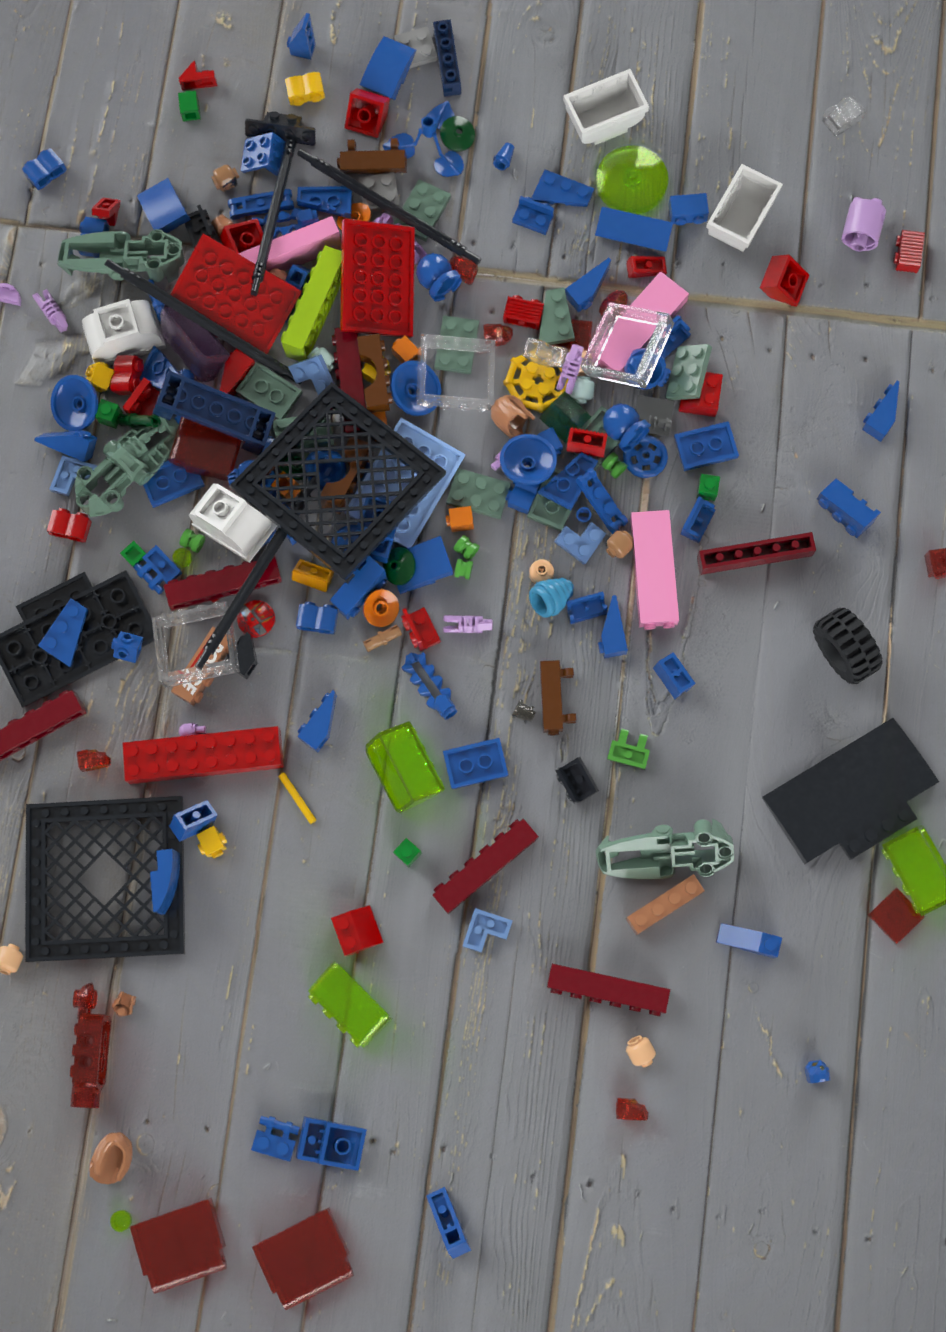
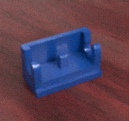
[650,315,691,358]
[680,497,716,543]
[565,591,607,624]
[653,652,696,699]

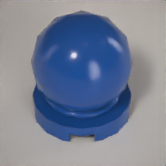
[416,253,462,301]
[603,403,651,452]

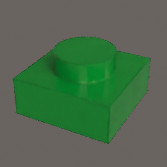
[120,541,146,567]

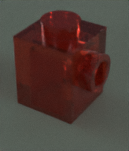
[924,548,946,579]

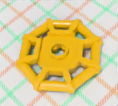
[503,347,568,413]

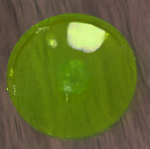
[596,145,668,214]

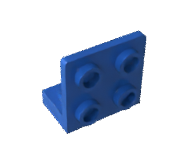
[241,132,285,176]

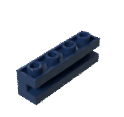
[433,19,461,97]

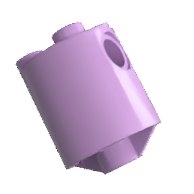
[842,197,886,252]

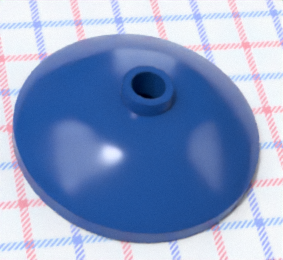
[390,361,441,416]
[51,375,98,431]
[500,434,557,485]

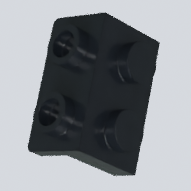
[184,204,216,249]
[555,757,599,804]

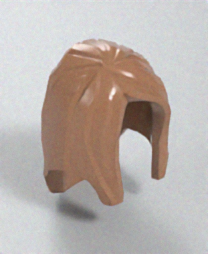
[490,395,535,439]
[89,1132,133,1185]

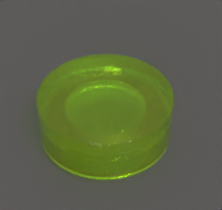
[172,548,192,568]
[110,1210,132,1232]

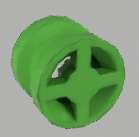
[454,559,473,580]

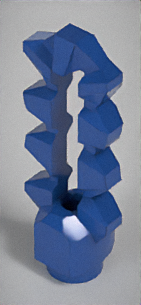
[252,208,319,239]
[401,652,457,720]

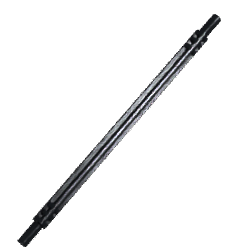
[250,137,296,296]
[297,149,481,265]
[104,259,302,385]
[195,476,317,670]

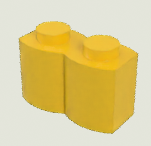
[285,72,325,106]

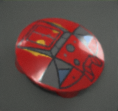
[237,600,276,638]

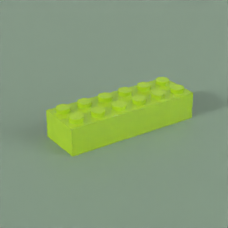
[281,245,342,362]

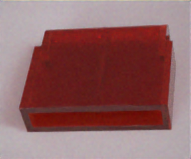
[168,417,242,481]
[130,1197,227,1294]
[252,1207,354,1310]

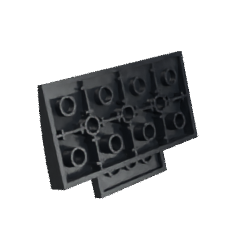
[0,570,161,708]
[762,718,939,864]

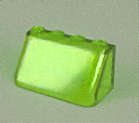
[365,721,445,813]
[882,825,946,916]
[308,961,393,1048]

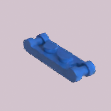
[228,189,294,220]
[576,468,628,534]

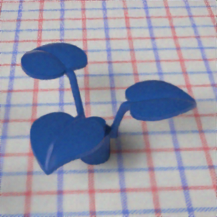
[383,101,464,177]

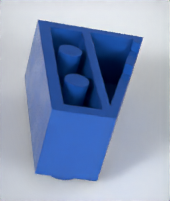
[817,479,881,538]
[330,556,387,620]

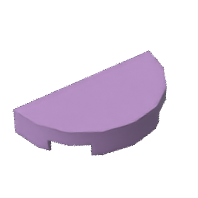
[0,283,21,306]

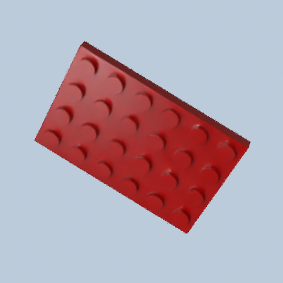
[340,219,415,338]
[170,233,302,354]

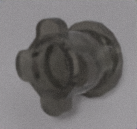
[512,699,536,724]

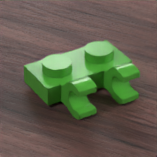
[607,728,650,770]

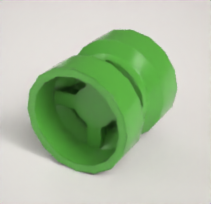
[601,452,628,479]
[179,528,205,553]
[453,535,480,561]

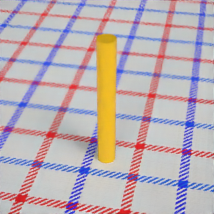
[278,772,316,824]

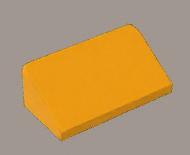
[292,559,335,592]

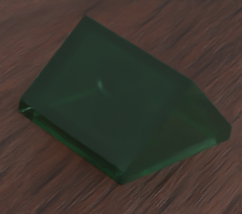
[539,392,592,444]

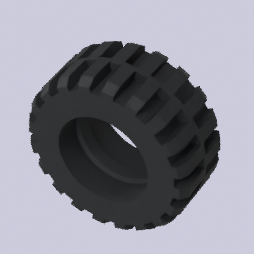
[813,608,883,684]

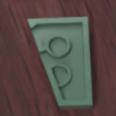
[538,287,575,347]

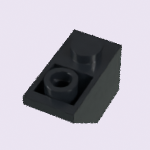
[225,632,258,679]

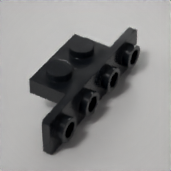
[245,111,316,146]

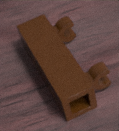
[337,138,407,175]
[540,660,576,736]

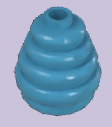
[529,578,574,618]

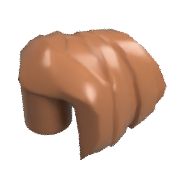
[211,214,234,237]
[112,991,136,1017]

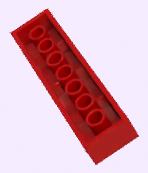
[123,726,284,784]

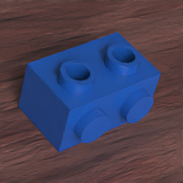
[668,193,709,226]
[169,800,218,842]

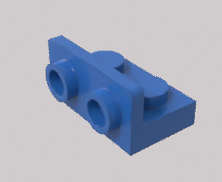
[512,196,554,235]

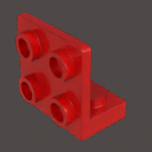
[123,378,159,433]
[401,607,441,652]

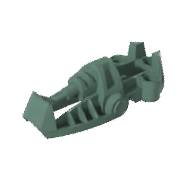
[57,229,185,283]
[75,414,181,517]
[596,818,734,879]

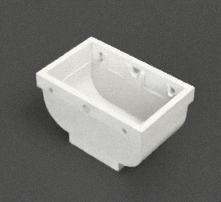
[563,69,649,145]
[706,164,783,252]
[82,299,167,366]
[189,483,277,563]

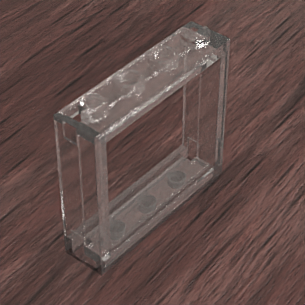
[580,302,674,389]
[417,334,495,412]
[152,601,240,688]

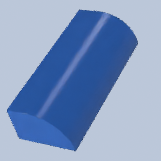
[595,207,673,252]

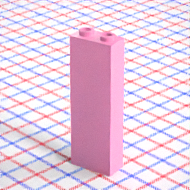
[239,216,342,272]
[589,271,689,380]
[630,510,679,630]

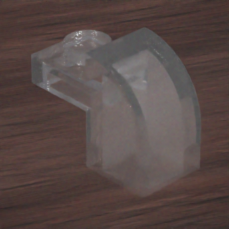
[522,338,569,368]

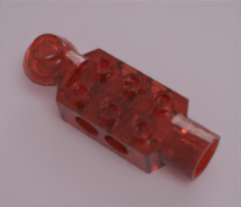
[70,982,112,1108]

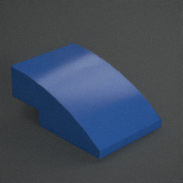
[360,36,416,100]
[137,178,191,233]
[352,497,398,564]
[395,536,453,594]
[150,849,180,915]
[296,1116,367,1171]

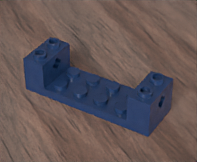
[152,370,276,455]

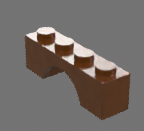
[357,334,393,413]
[321,437,374,515]

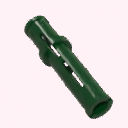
[117,413,161,428]

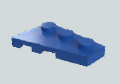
[532,169,595,207]
[297,186,352,219]
[140,346,181,390]
[538,452,598,510]
[38,598,88,667]

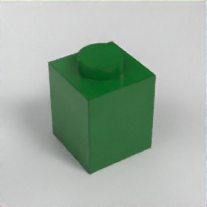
[178,90,201,122]
[95,399,123,429]
[696,474,720,501]
[393,838,422,868]

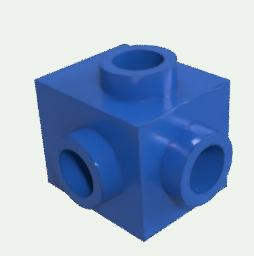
[111,631,143,663]

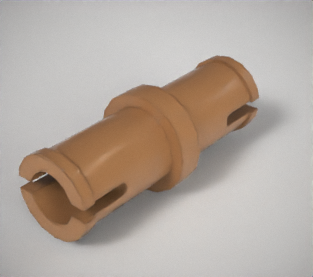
[363,624,402,652]

